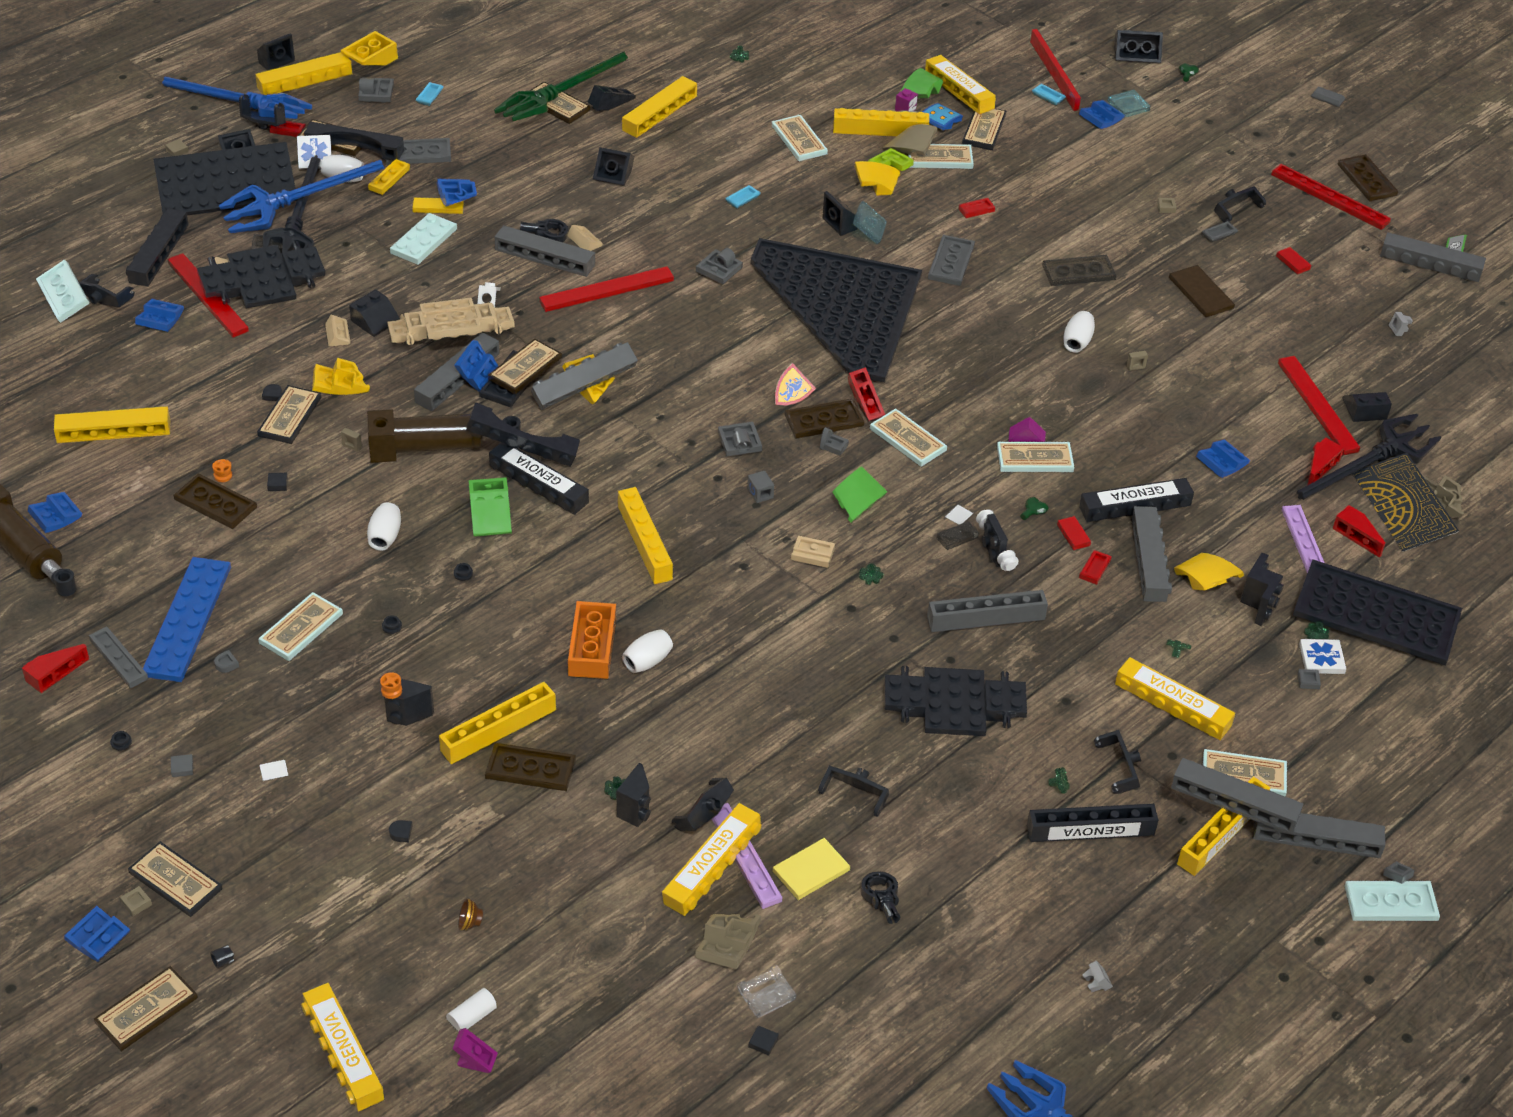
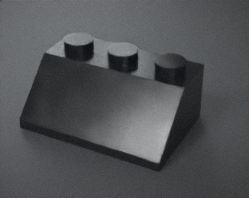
[1114,30,1163,63]

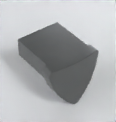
[820,427,849,456]

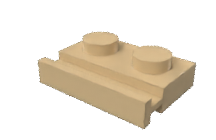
[791,536,835,568]

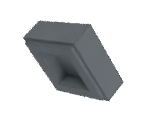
[1298,669,1321,690]
[171,754,193,777]
[1383,861,1414,884]

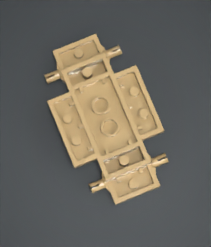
[388,298,515,345]

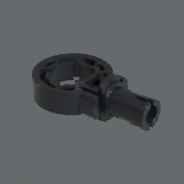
[520,219,568,242]
[861,871,901,924]

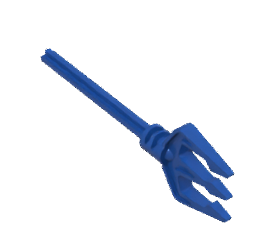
[162,77,312,119]
[219,160,384,233]
[987,1060,1073,1117]

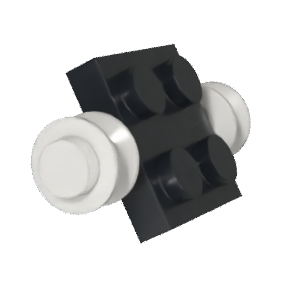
[976,510,1019,571]

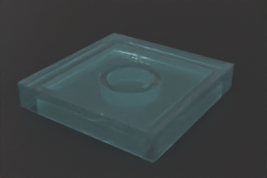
[1107,90,1151,118]
[853,201,887,244]

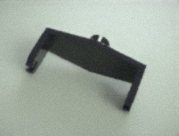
[239,94,286,129]
[1213,186,1266,223]
[79,273,135,308]
[1094,730,1142,794]
[818,765,889,817]
[671,778,734,831]

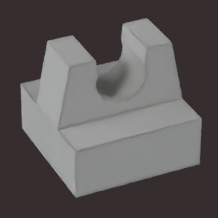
[1389,312,1413,336]
[1082,960,1113,992]

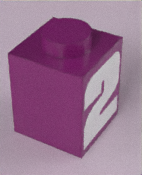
[895,88,918,112]

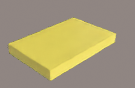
[773,838,850,900]

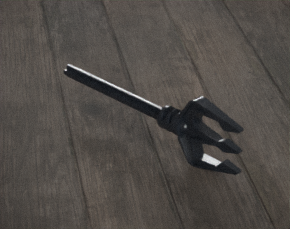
[263,155,321,256]
[1296,414,1442,500]

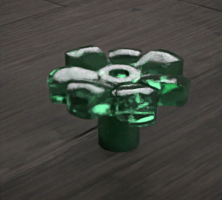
[730,46,749,63]
[859,564,883,585]
[1304,622,1329,640]
[1166,639,1192,658]
[1048,767,1070,794]
[604,776,625,800]

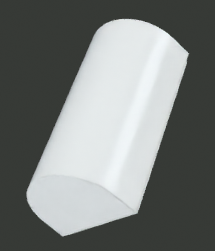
[446,988,497,1031]

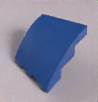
[437,179,477,206]

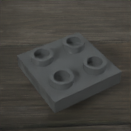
[358,77,394,103]
[696,248,743,284]
[718,422,762,456]

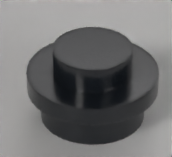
[454,563,473,581]
[382,615,402,634]
[110,731,132,751]

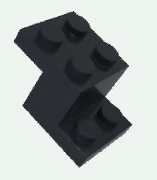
[1240,553,1284,626]

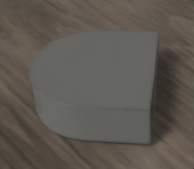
[214,650,239,673]

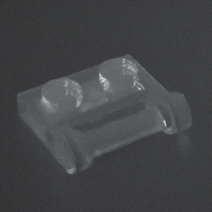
[737,965,796,1018]

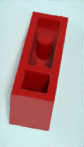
[848,367,885,422]
[1308,437,1344,485]
[1333,505,1386,557]
[22,644,89,693]

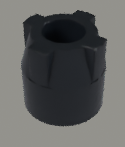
[210,944,234,968]

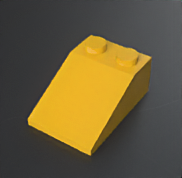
[341,31,398,65]

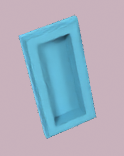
[416,82,444,106]
[1032,84,1066,105]
[726,185,760,208]

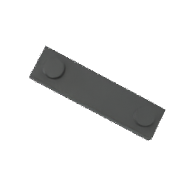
[89,626,148,689]

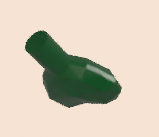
[1179,63,1199,82]
[1020,497,1049,520]

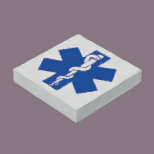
[297,135,331,170]
[1299,639,1346,674]

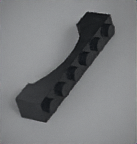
[304,121,404,161]
[466,402,580,467]

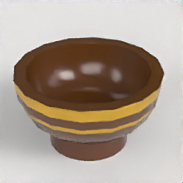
[458,899,483,930]

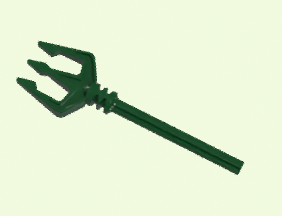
[494,51,628,121]

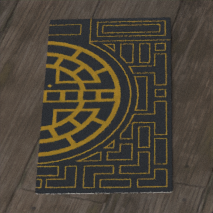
[1353,453,1459,552]

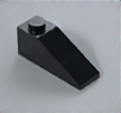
[588,85,636,111]

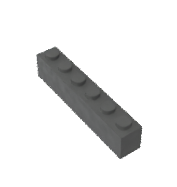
[495,225,595,277]
[1380,232,1486,282]
[414,333,500,411]
[531,342,638,410]
[1131,506,1172,602]
[927,590,1048,632]
[1171,758,1304,835]
[1253,813,1385,859]

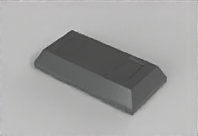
[1311,87,1345,107]
[1202,221,1238,243]

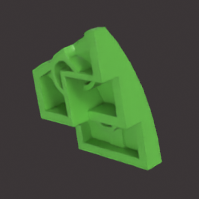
[901,68,943,98]
[833,466,887,523]

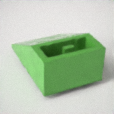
[469,478,512,536]

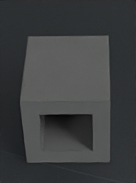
[747,471,774,503]

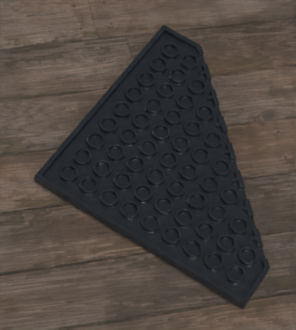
[751,238,922,383]

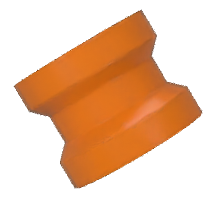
[212,459,233,482]
[380,672,402,699]

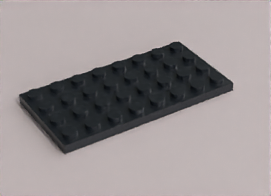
[153,142,297,216]
[1293,559,1463,666]

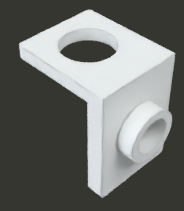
[478,282,500,307]

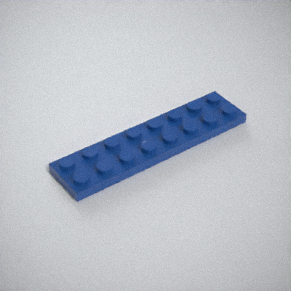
[143,557,231,682]

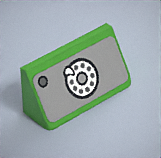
[1446,235,1467,252]

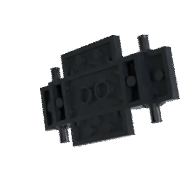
[197,241,325,309]
[885,665,1027,736]

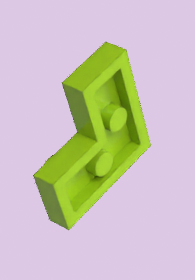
[868,148,914,171]

